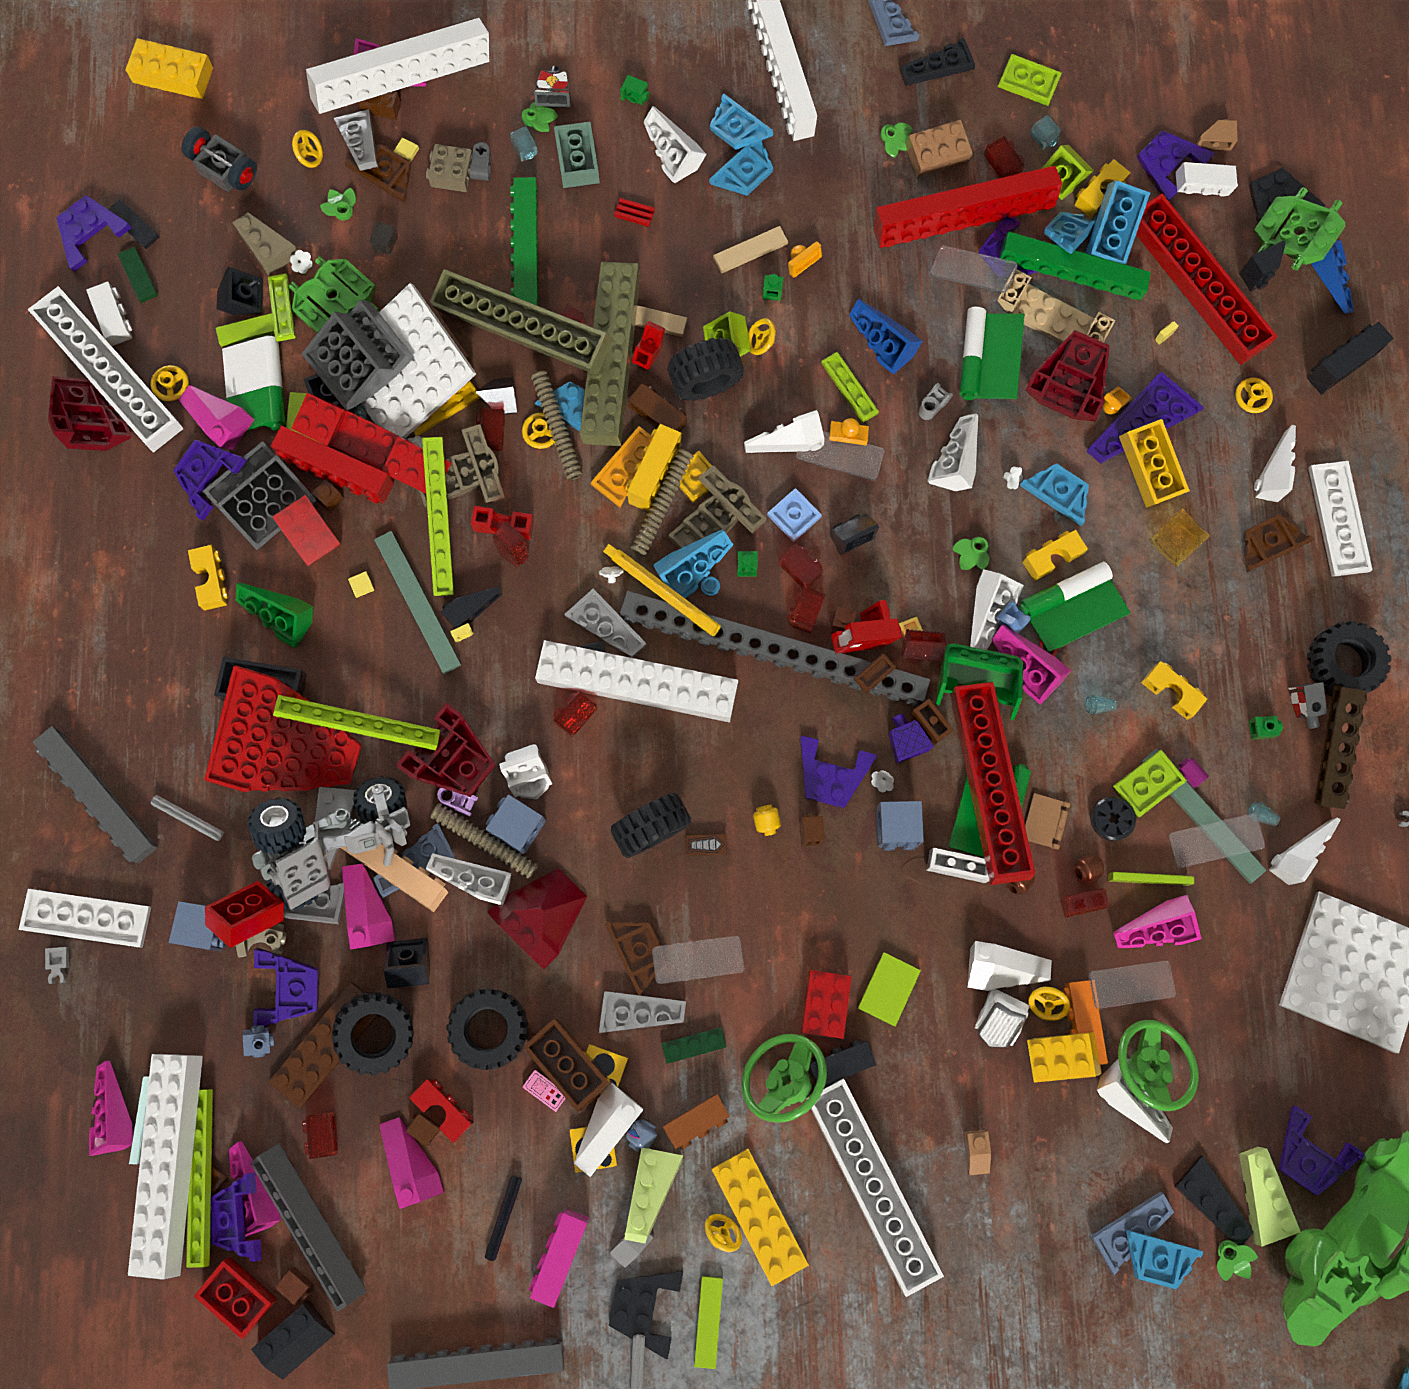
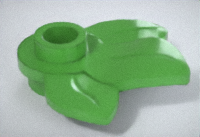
[521,102,558,132]
[880,123,913,158]
[320,188,356,220]
[952,537,989,570]
[1217,1240,1258,1281]

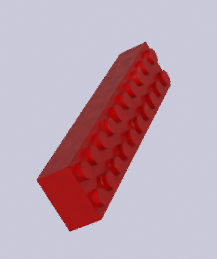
[873,166,1063,248]
[1136,194,1278,366]
[950,682,1036,885]

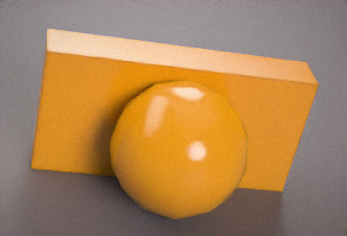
[788,241,822,278]
[1102,387,1132,415]
[829,418,869,445]

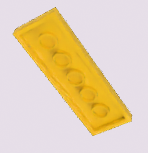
[711,1148,809,1286]

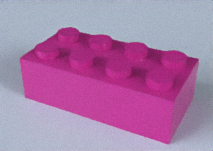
[528,1208,589,1308]

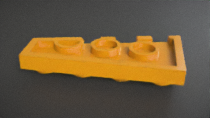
[591,426,652,508]

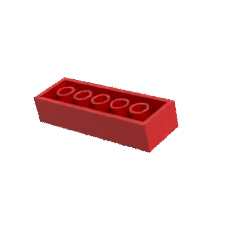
[271,426,394,504]

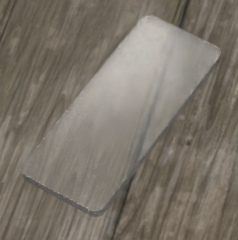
[930,246,1018,293]
[796,432,885,480]
[1169,814,1265,868]
[652,936,744,984]
[1089,961,1176,1009]

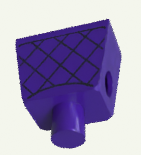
[889,714,934,764]

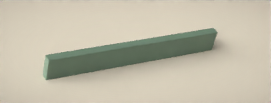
[374,531,461,674]
[1141,749,1266,884]

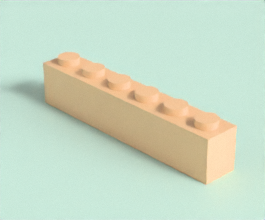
[341,844,448,912]

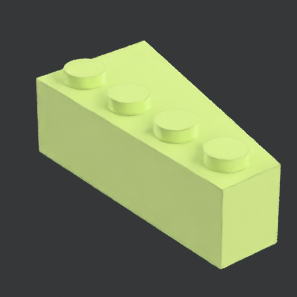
[1239,1147,1301,1247]
[624,1148,683,1243]

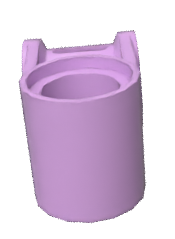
[437,788,478,816]

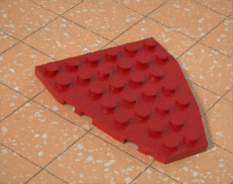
[204,665,362,792]

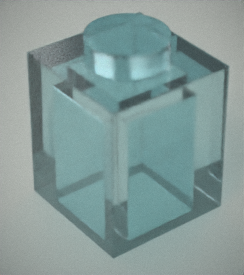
[1030,115,1062,150]
[510,126,538,161]

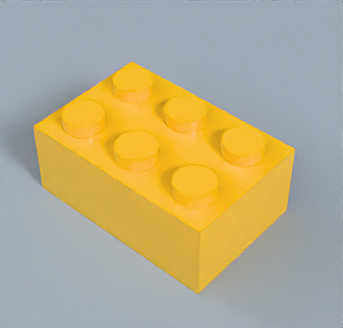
[1027,1032,1101,1083]

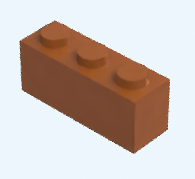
[663,1093,730,1150]

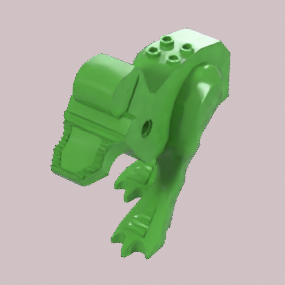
[1281,1130,1409,1346]

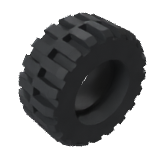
[667,338,744,401]
[1307,621,1392,696]
[610,793,692,858]
[446,989,529,1070]
[332,991,414,1076]

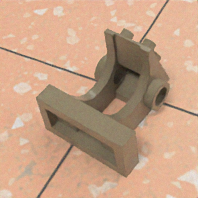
[236,923,287,958]

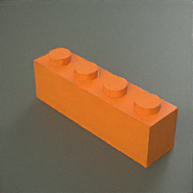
[1063,980,1108,1065]

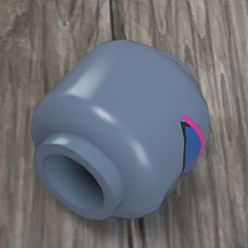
[626,1118,657,1152]

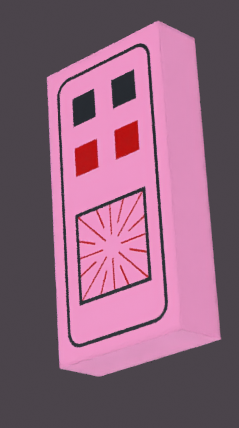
[523,1070,566,1112]

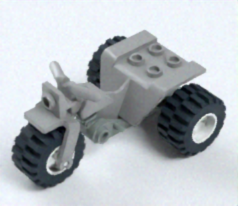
[247,776,410,910]

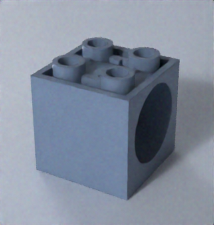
[486,795,546,855]
[876,801,924,851]
[169,901,226,952]

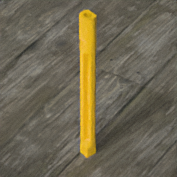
[603,544,721,636]

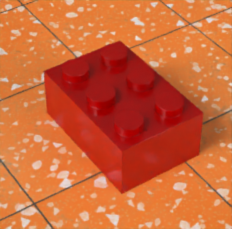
[272,495,341,567]
[205,881,284,948]
[801,970,852,1039]
[194,1257,278,1339]

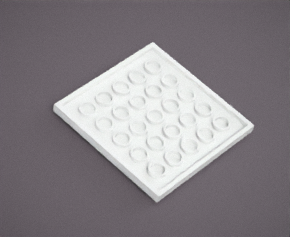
[361,283,476,438]
[1279,891,1409,1053]

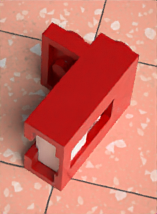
[831,600,902,654]

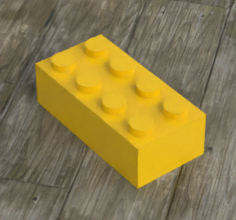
[125,38,213,99]
[1119,419,1190,508]
[626,424,681,513]

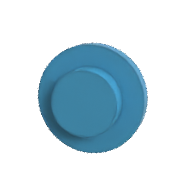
[701,576,720,596]

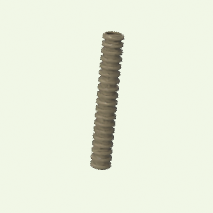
[531,371,583,480]
[631,449,694,556]
[431,803,538,879]

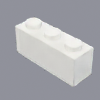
[1176,162,1238,196]
[86,282,133,346]
[926,848,989,883]

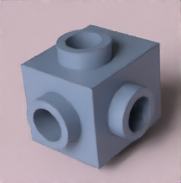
[242,1025,274,1058]

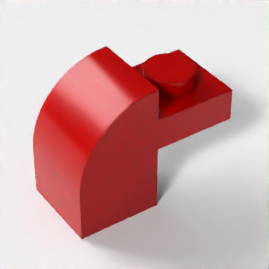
[632,321,666,370]

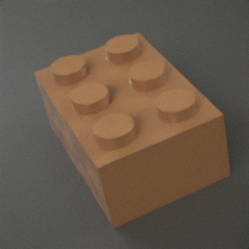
[906,120,973,178]

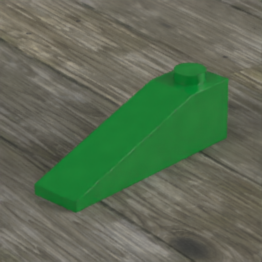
[235,582,313,648]

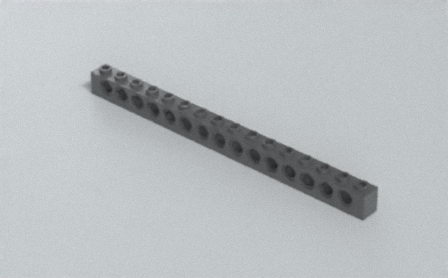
[620,591,930,706]

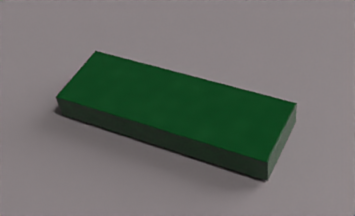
[117,246,158,303]

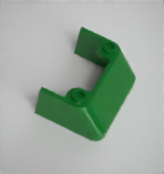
[936,644,1023,720]

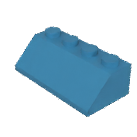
[1085,180,1150,265]

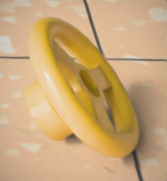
[292,130,323,168]
[748,318,776,355]
[150,365,189,401]
[1235,378,1273,413]
[522,413,555,449]
[1028,987,1070,1021]
[705,1214,742,1252]

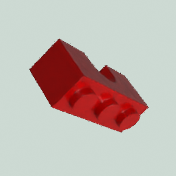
[471,506,534,540]
[409,1078,474,1143]

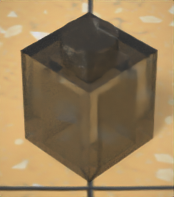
[369,222,398,255]

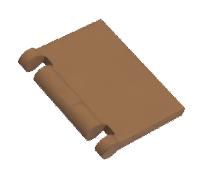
[1025,793,1070,850]

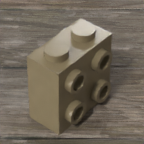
[426,144,472,192]

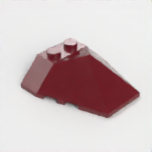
[1025,330,1110,422]
[48,376,132,451]
[395,703,496,797]
[487,868,587,970]

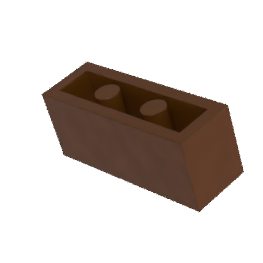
[628,383,687,432]

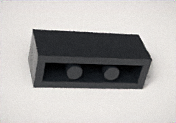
[809,1039,877,1085]

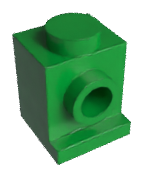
[620,75,650,105]
[762,274,784,301]
[737,551,758,577]
[1248,716,1283,740]

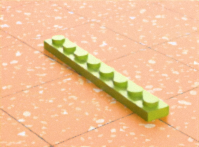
[422,437,454,596]
[273,695,440,750]
[187,1089,213,1268]

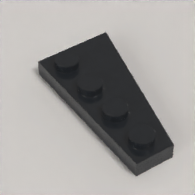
[900,37,975,86]
[1174,1155,1254,1245]

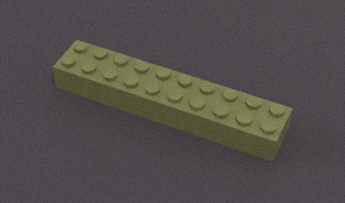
[580,262,641,446]
[430,269,614,376]

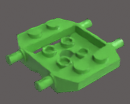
[1254,187,1345,271]
[288,256,379,333]

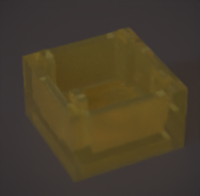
[1149,508,1210,567]

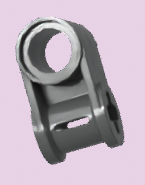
[470,142,491,181]

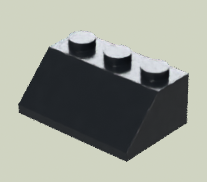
[251,1300,335,1380]

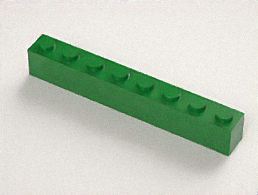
[510,177,539,306]
[999,232,1151,301]

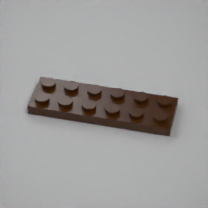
[269,983,379,1109]

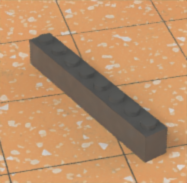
[33,726,158,863]
[250,1144,367,1312]
[387,1337,565,1389]

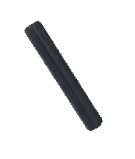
[485,1175,522,1261]

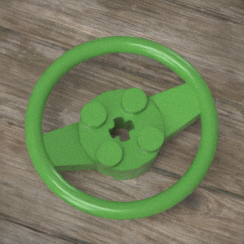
[1118,1020,1199,1111]
[741,1034,827,1123]

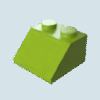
[1041,145,1094,200]
[703,311,751,357]

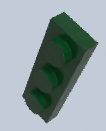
[661,1027,726,1064]

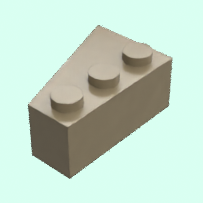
[232,213,297,275]

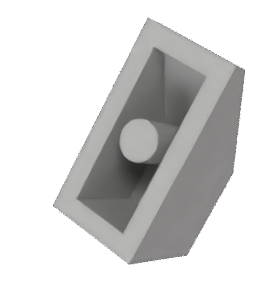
[610,1232,654,1268]

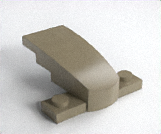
[419,424,505,508]
[668,465,767,549]

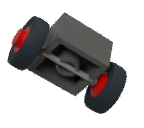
[181,126,257,193]

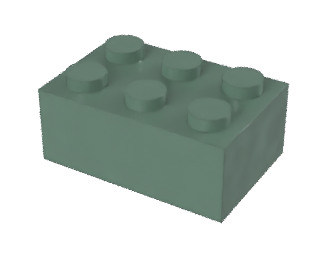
[554,122,600,188]

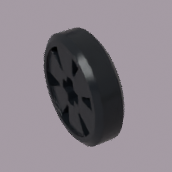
[1090,796,1136,841]

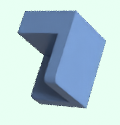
[997,601,1031,634]

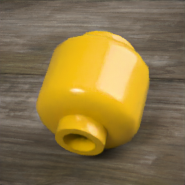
[753,805,781,836]

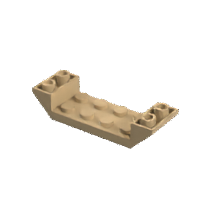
[997,269,1116,344]

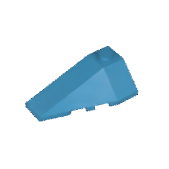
[653,529,734,598]

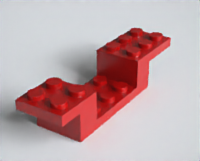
[291,393,452,494]

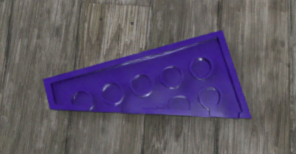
[1086,372,1204,464]

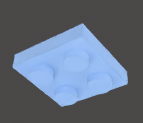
[767,488,822,542]

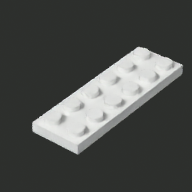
[1308,461,1372,577]
[19,889,151,948]

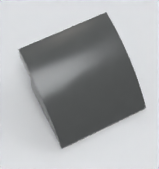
[302,300,414,410]
[203,441,316,550]

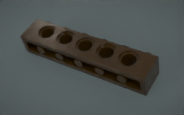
[1314,686,1367,809]

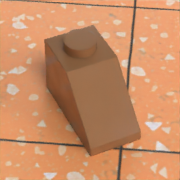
[1196,119,1238,150]
[963,1130,991,1175]

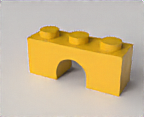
[1075,159,1131,219]
[1022,530,1088,582]
[188,545,229,611]
[1141,661,1207,720]

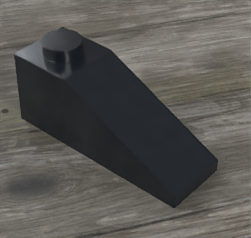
[441,587,503,629]

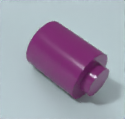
[1178,757,1209,788]

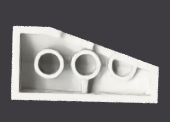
[644,106,707,183]
[744,410,824,453]
[928,413,978,491]
[1254,425,1296,502]
[970,569,1024,650]
[1269,817,1340,885]
[426,853,511,905]
[967,941,1052,991]
[1097,1059,1173,1143]
[574,1083,643,1177]

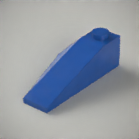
[1312,240,1354,314]
[849,299,923,374]

